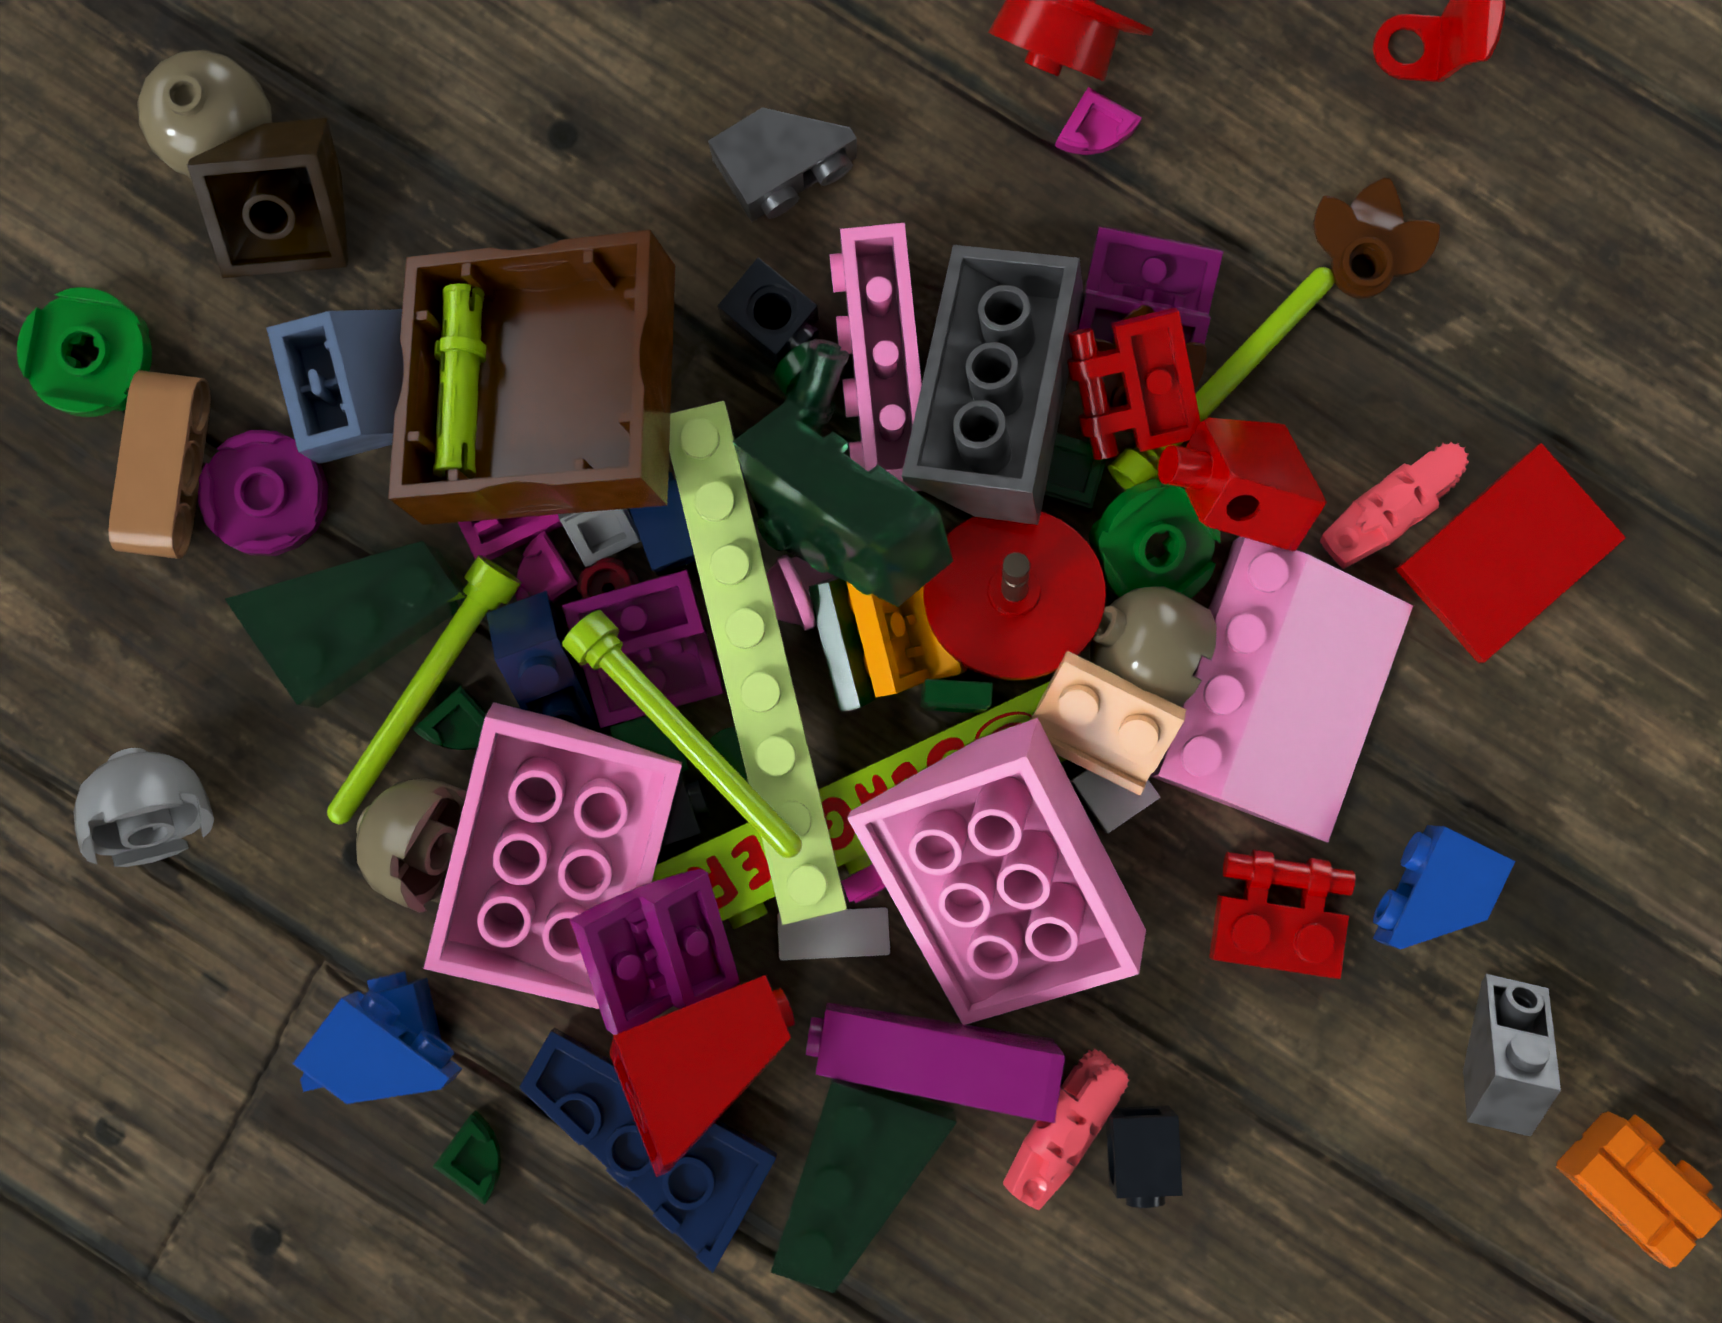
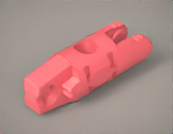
[1320,442,1469,569]
[1003,1049,1130,1210]

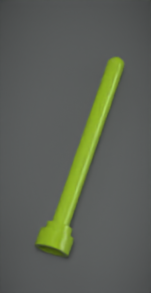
[1108,267,1335,490]
[327,555,522,824]
[562,610,802,858]

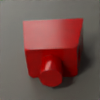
[1158,418,1327,551]

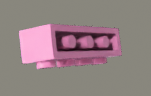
[829,223,922,496]

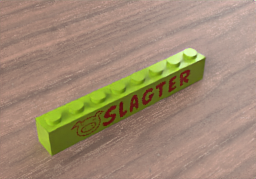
[651,682,1067,929]

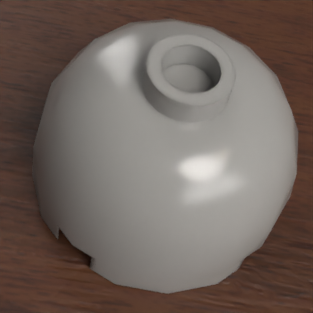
[74,748,215,867]

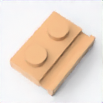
[1029,651,1186,796]

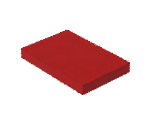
[1395,443,1626,663]

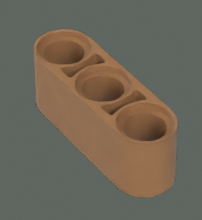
[108,370,211,559]

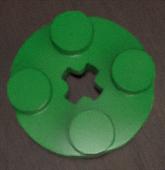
[17,287,152,417]
[1089,478,1221,599]

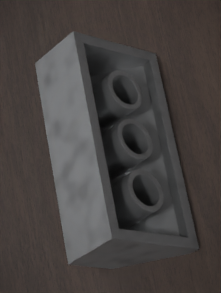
[902,245,1084,525]

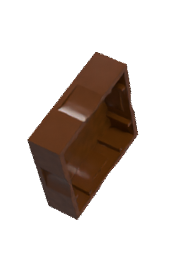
[388,230,675,525]

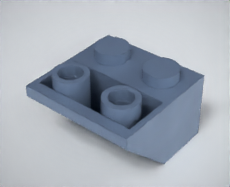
[267,309,403,464]

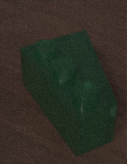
[733,399,953,607]
[225,541,467,708]
[770,1078,957,1293]

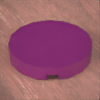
[198,430,328,556]

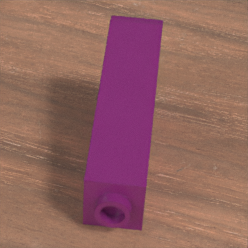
[805,1002,1065,1123]

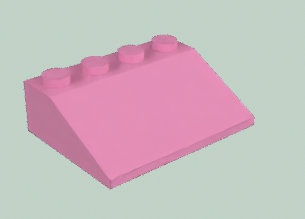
[1150,536,1413,843]
[424,702,682,1009]
[848,718,1146,1025]

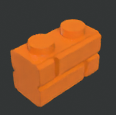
[1556,1111,1722,1269]

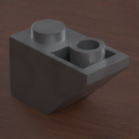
[708,107,857,222]
[1463,974,1561,1137]

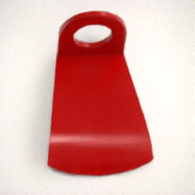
[1373,0,1506,82]

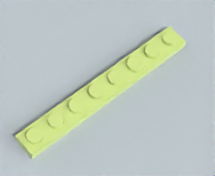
[669,401,847,925]

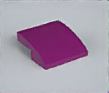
[1077,225,1223,345]
[562,570,724,728]
[570,869,740,1035]

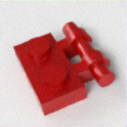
[1067,307,1201,460]
[1209,849,1356,979]

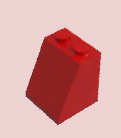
[609,975,795,1177]

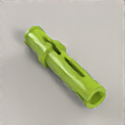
[433,283,487,480]

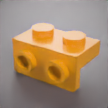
[844,548,967,697]

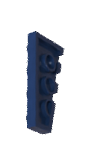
[519,1028,777,1273]

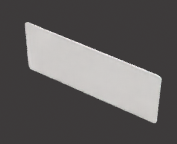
[777,907,890,960]

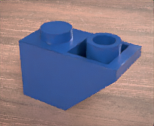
[1372,825,1516,950]
[293,991,463,1104]

